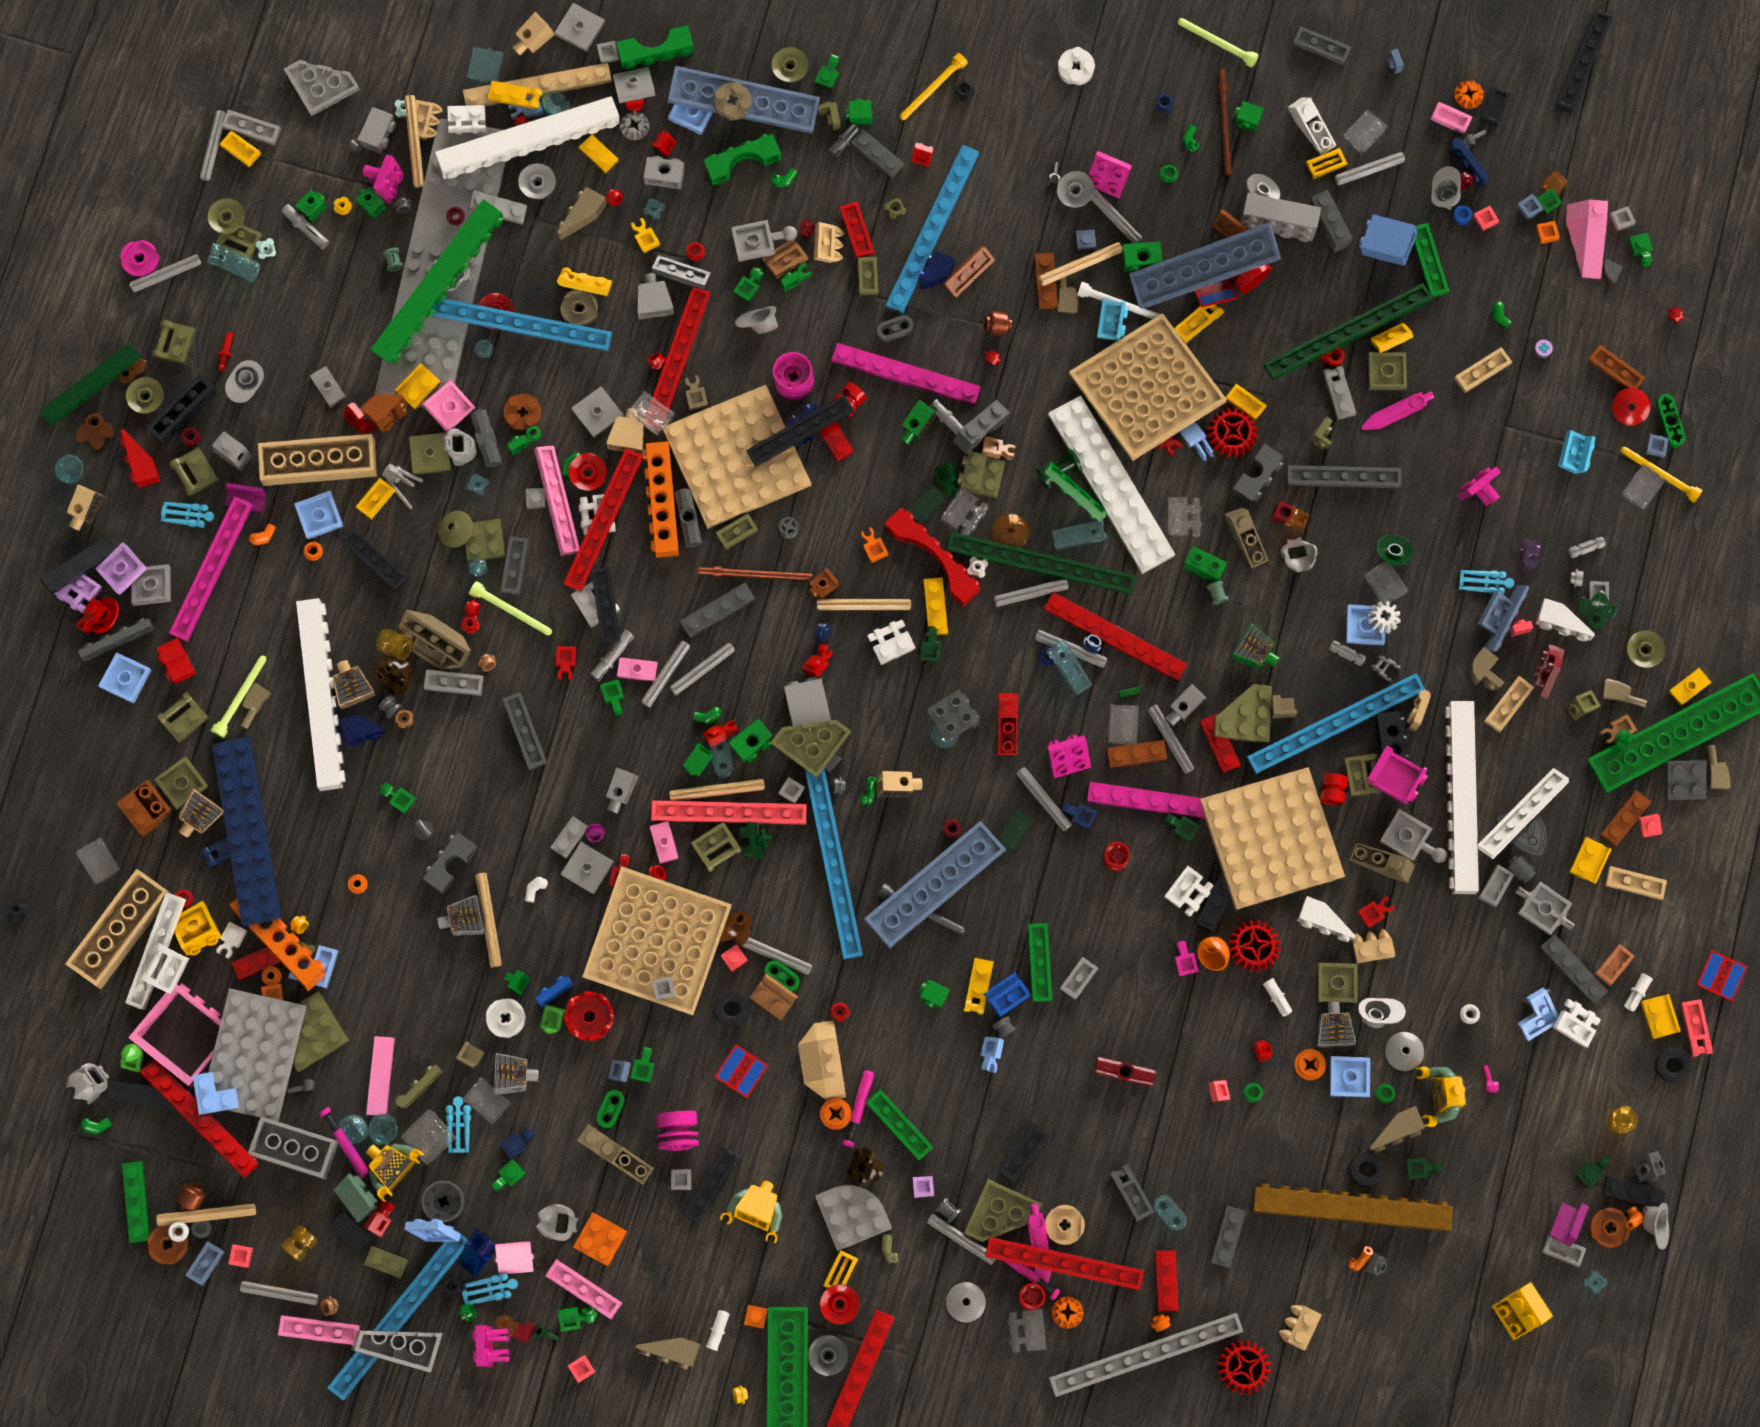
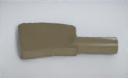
[1057,276,1078,314]
[1602,679,1647,708]
[241,683,271,729]
[1707,745,1731,790]

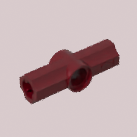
[1094,1057,1156,1087]

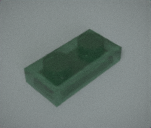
[908,484,946,524]
[998,809,1033,853]

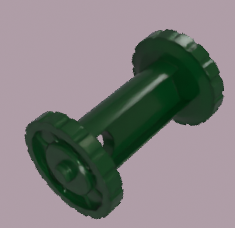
[1035,449,1083,490]

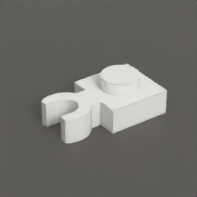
[216,922,248,959]

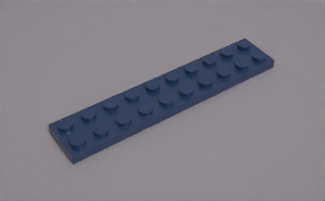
[212,736,282,927]

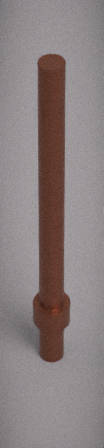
[1217,70,1232,177]
[698,566,813,581]

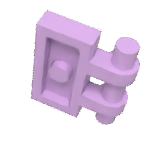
[55,575,102,613]

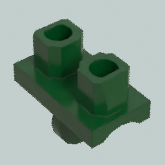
[739,822,772,859]

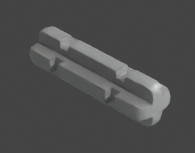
[1568,537,1606,558]
[1329,641,1366,666]

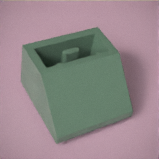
[334,1174,378,1223]

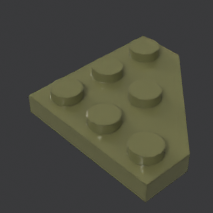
[1213,684,1272,744]
[771,720,851,778]
[293,991,349,1072]
[964,1179,1042,1242]

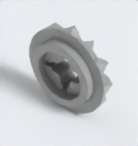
[620,111,650,140]

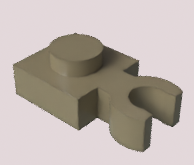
[685,375,708,411]

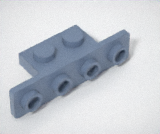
[1478,585,1529,652]

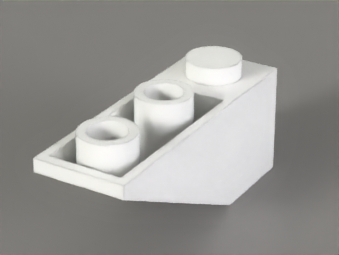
[1287,97,1336,155]
[1535,598,1595,642]
[1297,896,1355,942]

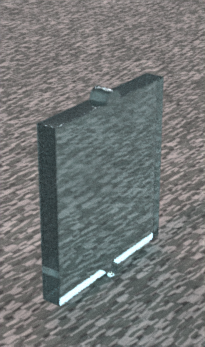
[467,47,504,83]

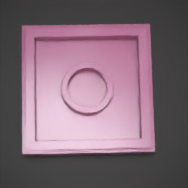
[422,380,475,433]

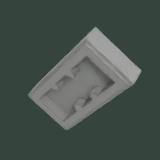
[310,366,346,408]
[1479,864,1514,908]
[1541,1234,1586,1267]

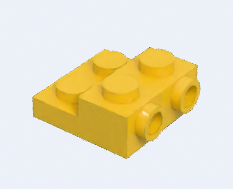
[174,901,222,956]

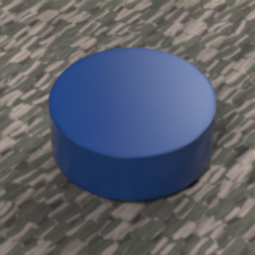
[1453,205,1472,225]

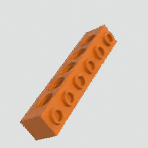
[643,441,679,558]
[230,899,326,991]

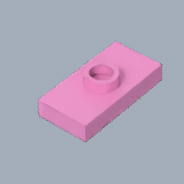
[1430,102,1472,135]
[617,657,658,682]
[650,821,679,864]

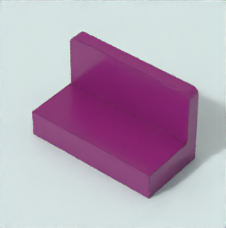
[225,483,266,513]
[1549,1203,1589,1246]

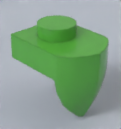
[540,1004,565,1034]
[121,1043,143,1072]

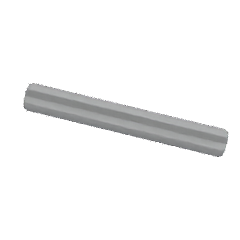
[200,110,226,181]
[1335,152,1405,185]
[1091,188,1142,243]
[130,254,201,292]
[994,579,1068,607]
[1035,630,1107,668]
[642,641,690,707]
[670,643,735,695]
[1148,705,1194,774]
[1017,767,1072,831]
[743,937,812,975]
[927,1214,996,1265]
[240,1281,319,1305]

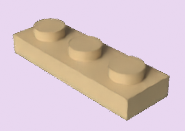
[1454,347,1512,393]
[1484,676,1534,733]
[1605,866,1667,900]

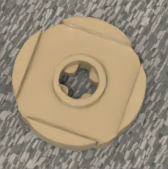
[1045,1205,1085,1245]

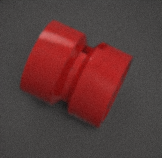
[832,382,867,418]
[1320,773,1348,805]
[1103,842,1130,871]
[1018,1283,1045,1311]

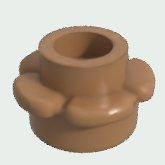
[478,654,496,671]
[395,709,413,728]
[320,1296,339,1316]

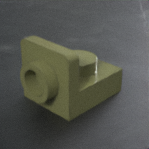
[818,101,840,131]
[1311,417,1332,450]
[1566,690,1601,720]

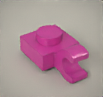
[1175,941,1199,976]

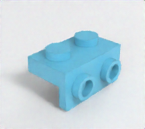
[1097,300,1128,341]
[1558,430,1595,474]

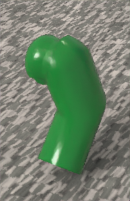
[770,168,798,187]
[693,707,721,725]

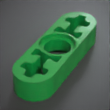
[1656,394,1686,448]

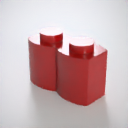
[156,638,196,684]

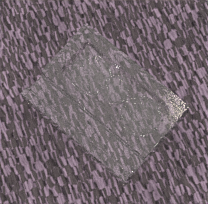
[1343,109,1388,154]
[628,392,675,435]
[1621,464,1666,511]
[1364,562,1409,606]
[1108,704,1139,745]
[76,837,121,885]
[463,1077,511,1125]

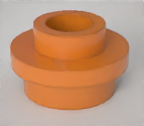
[304,542,323,561]
[348,874,368,894]
[262,966,282,986]
[1151,1314,1170,1332]

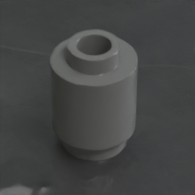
[1508,854,1536,883]

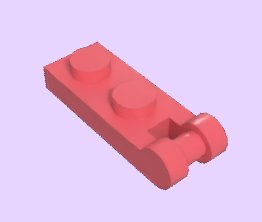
[1681,999,1712,1057]

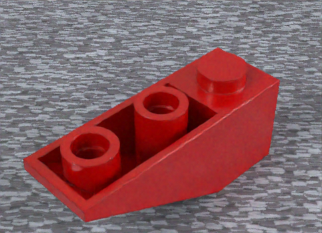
[120,429,161,488]
[998,693,1018,755]

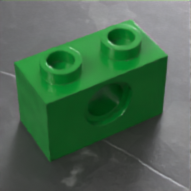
[1122,241,1163,273]
[1183,546,1227,583]
[729,719,773,763]

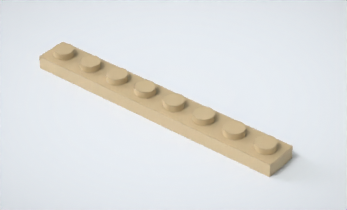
[463,63,612,106]

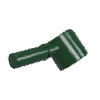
[533,1325,562,1341]

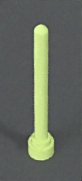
[1178,18,1259,68]
[469,581,552,635]
[210,656,267,738]

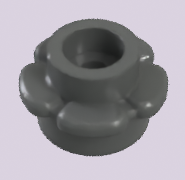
[393,197,412,214]
[831,776,846,795]

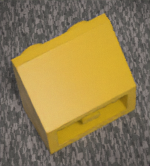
[1492,1282,1553,1340]

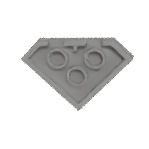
[284,60,360,116]

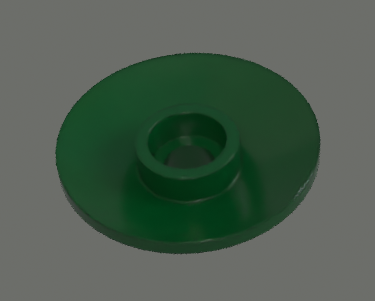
[1376,535,1414,566]

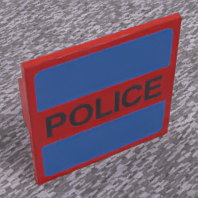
[1195,278,1237,308]
[1696,950,1748,1002]
[715,1044,769,1098]

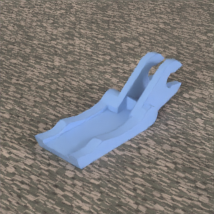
[1179,422,1214,461]

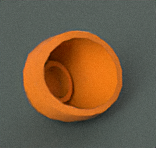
[1197,937,1230,971]

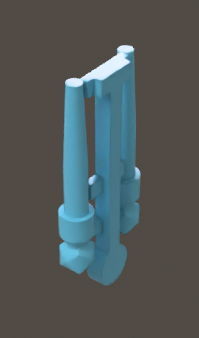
[161,502,215,528]
[1459,570,1514,595]
[446,1097,471,1153]
[462,1273,518,1305]

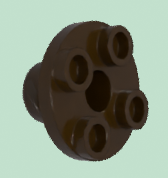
[375,659,412,695]
[847,1148,884,1188]

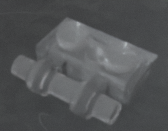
[941,488,989,536]
[1167,497,1202,537]
[1007,1309,1047,1353]

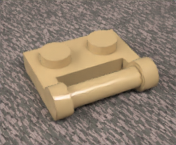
[1407,690,1431,732]

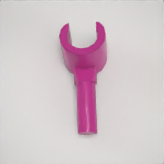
[1483,1065,1499,1093]

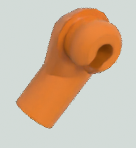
[249,523,276,545]
[1626,1206,1644,1230]
[1348,1246,1373,1271]

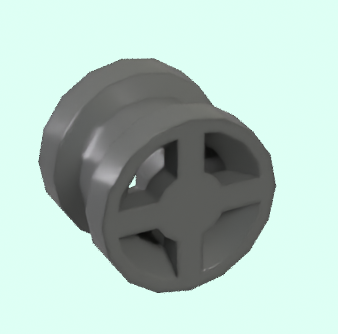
[779,517,798,539]
[378,695,403,719]
[992,1016,1016,1039]

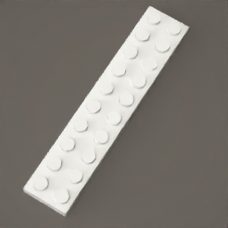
[1048,396,1175,574]

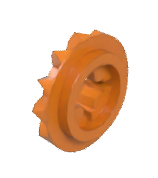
[1454,80,1484,109]
[1295,1049,1326,1080]
[820,1098,851,1130]
[1052,1296,1084,1329]

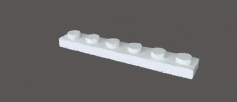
[1478,768,1569,859]
[125,893,186,1010]

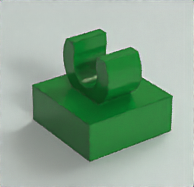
[504,970,530,995]

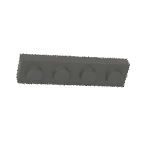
[680,583,755,638]
[78,618,155,662]
[503,692,547,770]
[1539,934,1608,1005]

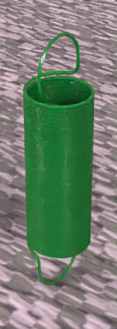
[1114,686,1145,698]

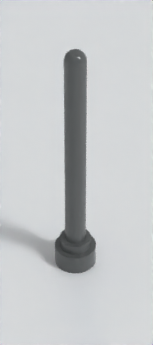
[878,883,965,934]

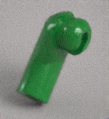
[1182,125,1199,152]
[1491,301,1512,329]
[562,452,580,478]
[860,777,877,806]
[81,1117,112,1135]

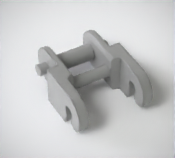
[1372,655,1401,682]

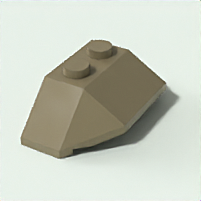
[398,610,471,670]

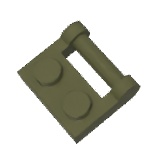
[214,219,263,264]
[152,320,196,365]
[169,447,219,496]
[157,692,209,743]
[1344,754,1383,797]
[691,822,742,872]

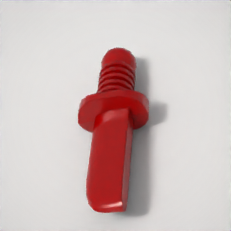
[217,332,234,372]

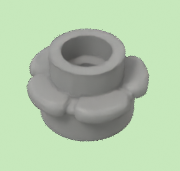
[1570,569,1583,588]

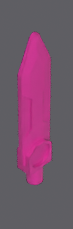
[1361,392,1434,430]
[1027,1204,1052,1284]

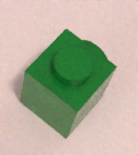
[845,99,872,125]
[1234,101,1264,131]
[355,186,386,220]
[295,189,327,223]
[683,743,714,776]
[918,980,950,1009]

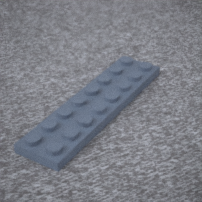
[668,66,820,134]
[1129,223,1281,308]
[864,821,1006,949]

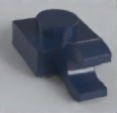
[1061,803,1097,830]
[499,1128,535,1160]

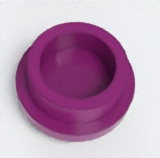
[585,824,605,842]

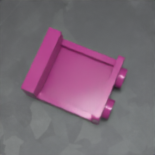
[1366,746,1428,805]

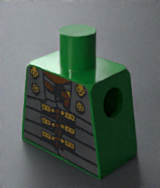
[899,400,937,445]
[1231,624,1280,669]

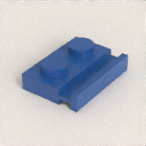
[983,972,1031,1018]
[535,976,574,1008]

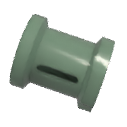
[383,248,404,272]
[1207,581,1229,605]

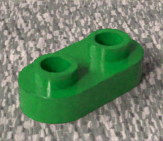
[765,960,800,992]
[597,1090,625,1129]

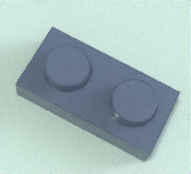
[186,1241,225,1286]

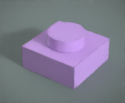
[913,1176,934,1198]

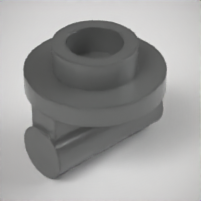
[414,819,434,840]
[1364,1252,1387,1276]

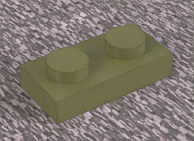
[858,257,878,296]
[716,514,758,550]
[364,1246,409,1279]

